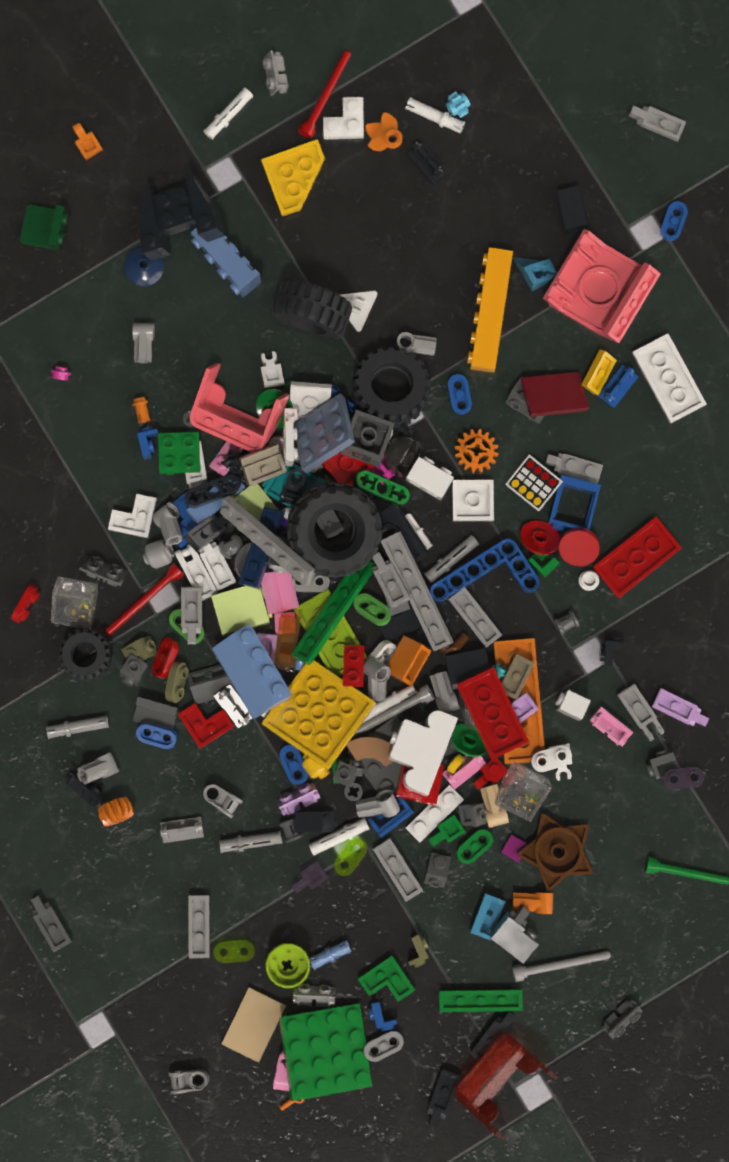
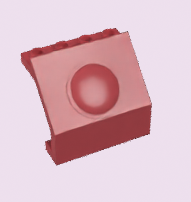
[543,229,660,343]

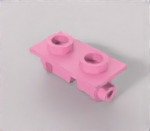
[209,442,245,477]
[590,706,633,746]
[443,755,486,789]

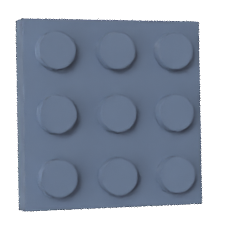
[294,394,354,473]

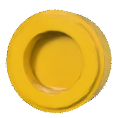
[447,754,466,775]

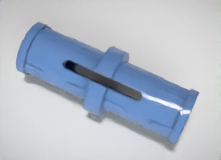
[309,940,352,970]

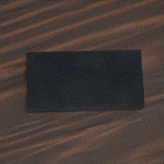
[380,609,422,641]

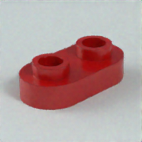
[11,584,40,623]
[152,638,179,679]

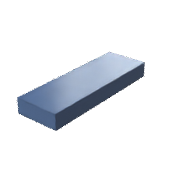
[186,472,245,525]

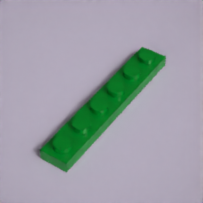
[291,561,375,666]

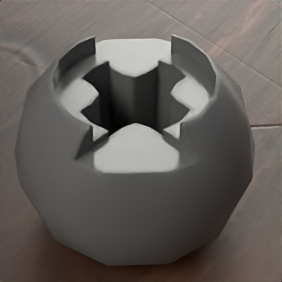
[219,534,244,559]

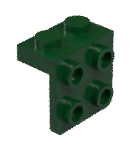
[20,204,69,251]

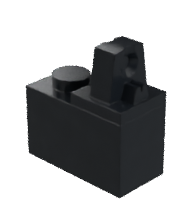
[445,648,490,699]

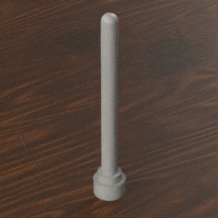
[351,685,434,739]
[512,951,611,982]

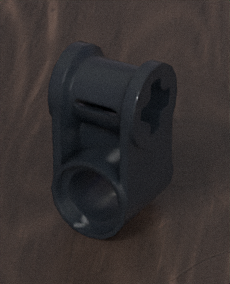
[278,468,306,505]

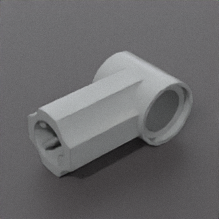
[133,323,155,363]
[395,332,436,356]
[152,502,182,546]
[364,658,391,702]
[430,671,459,713]
[77,753,119,784]
[356,790,400,818]

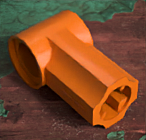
[512,892,553,914]

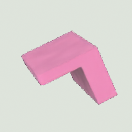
[261,572,299,614]

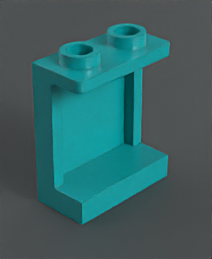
[262,457,326,508]

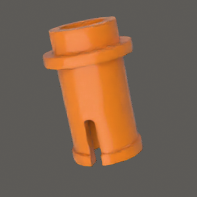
[132,397,151,424]

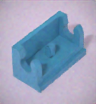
[470,893,506,940]

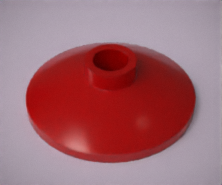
[520,521,560,555]

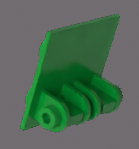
[158,432,200,475]

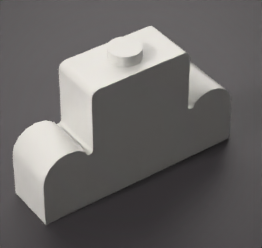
[388,711,458,796]

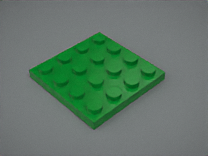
[279,1003,372,1101]

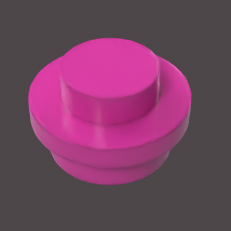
[51,366,71,380]

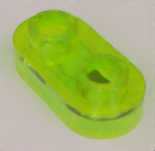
[334,838,367,876]
[213,940,255,963]

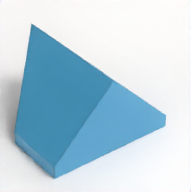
[513,257,557,291]

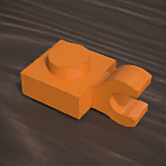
[73,123,103,160]

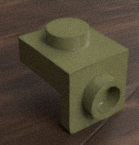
[121,636,157,661]
[408,934,429,968]

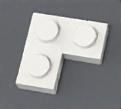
[323,97,364,139]
[108,494,157,538]

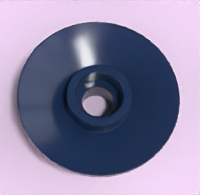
[124,247,164,286]

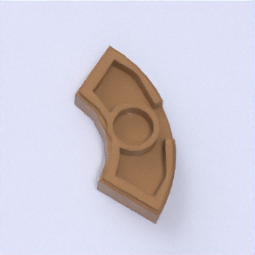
[346,737,394,767]

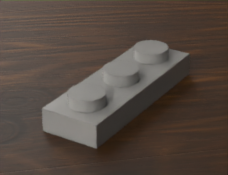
[449,587,502,648]
[373,838,423,902]
[188,895,210,958]

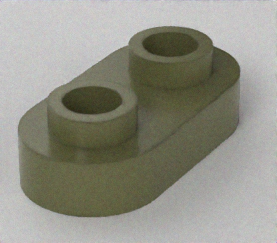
[165,661,189,703]

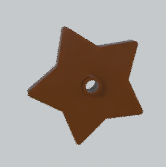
[517,813,593,892]

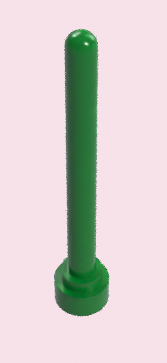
[645,856,729,885]

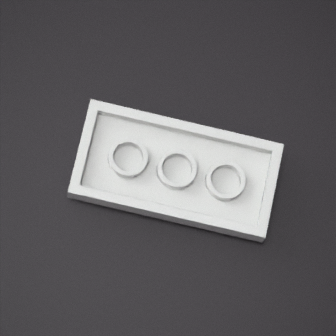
[632,334,706,424]

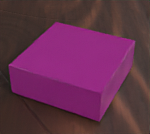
[501,835,528,863]

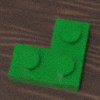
[358,955,415,1002]

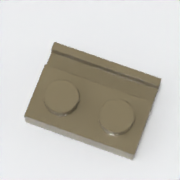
[239,443,287,486]

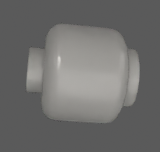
[143,539,175,569]

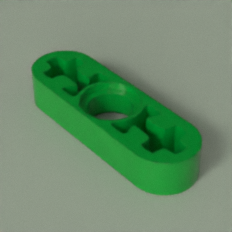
[353,471,410,505]

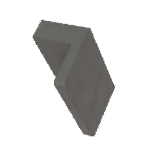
[188,664,233,704]
[133,697,179,729]

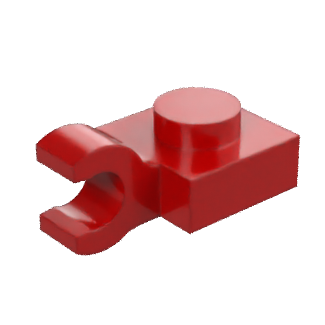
[473,758,509,790]

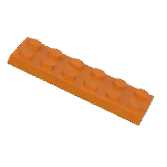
[493,638,545,764]

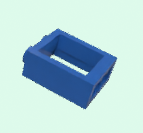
[548,475,601,531]

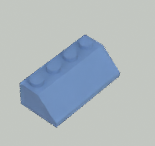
[212,624,292,719]

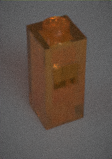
[274,614,302,670]

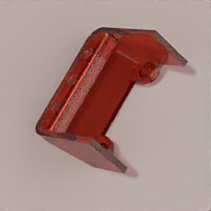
[455,1034,558,1140]

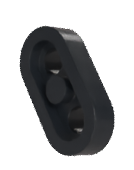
[397,700,437,722]

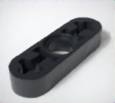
[184,474,241,509]

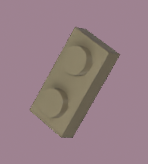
[502,654,535,700]

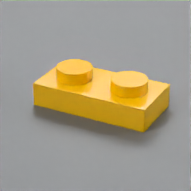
[582,350,617,396]

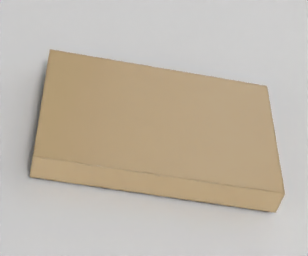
[222,987,286,1062]

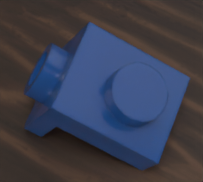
[368,1001,397,1031]

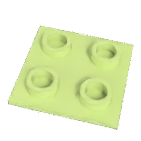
[232,484,278,521]

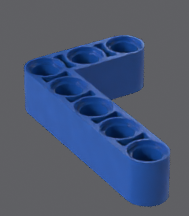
[430,539,539,602]

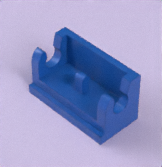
[367,797,414,838]

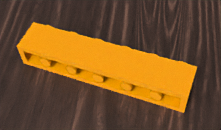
[467,247,513,373]

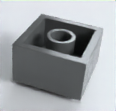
[341,410,395,467]

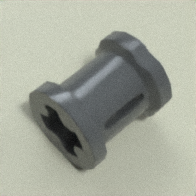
[553,610,580,635]
[344,783,363,801]
[279,819,303,843]

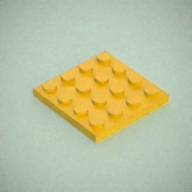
[262,660,376,770]

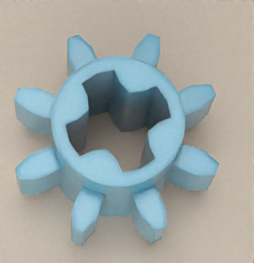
[446,91,470,118]

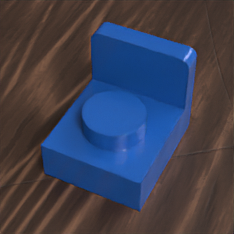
[137,427,158,460]

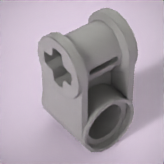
[203,784,243,818]
[168,1069,209,1094]

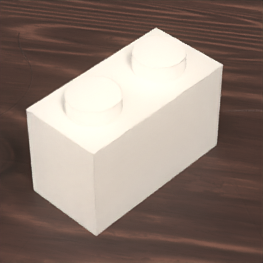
[406,457,454,501]
[555,690,590,721]

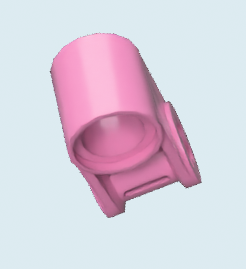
[273,1051,289,1091]

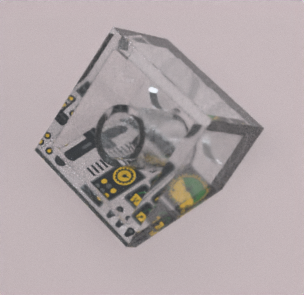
[51,577,98,630]
[495,761,551,822]

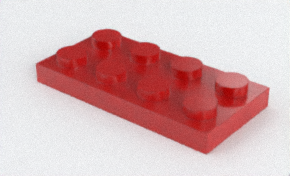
[592,516,682,599]
[456,667,529,760]

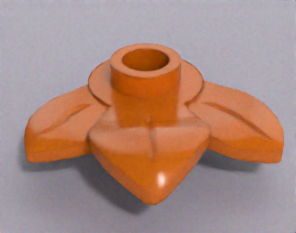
[366,112,403,151]

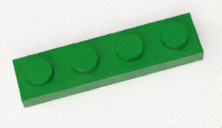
[439,989,523,1012]

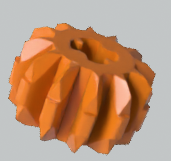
[98,797,134,826]

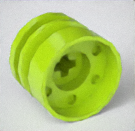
[265,943,310,988]

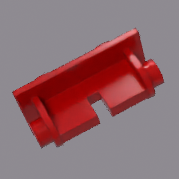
[343,645,365,688]

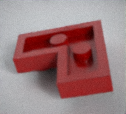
[178,703,235,749]

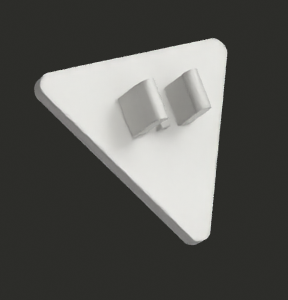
[340,291,377,332]

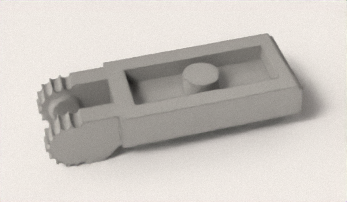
[617,684,664,742]

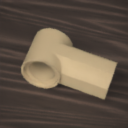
[480,784,509,828]

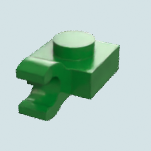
[428,815,466,847]

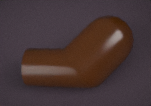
[439,633,469,656]

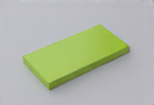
[293,589,368,677]

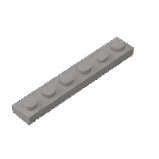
[220,496,315,586]
[381,531,454,651]

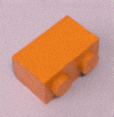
[387,636,431,687]

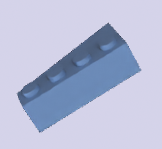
[191,228,261,297]

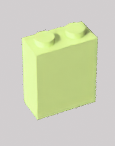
[211,586,273,636]

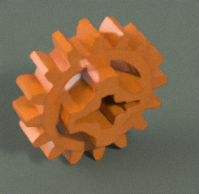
[455,429,499,474]

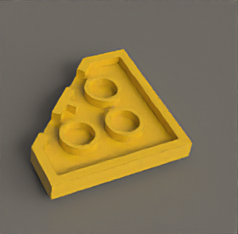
[261,139,325,217]

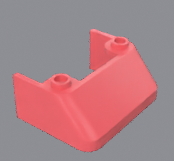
[190,363,290,452]

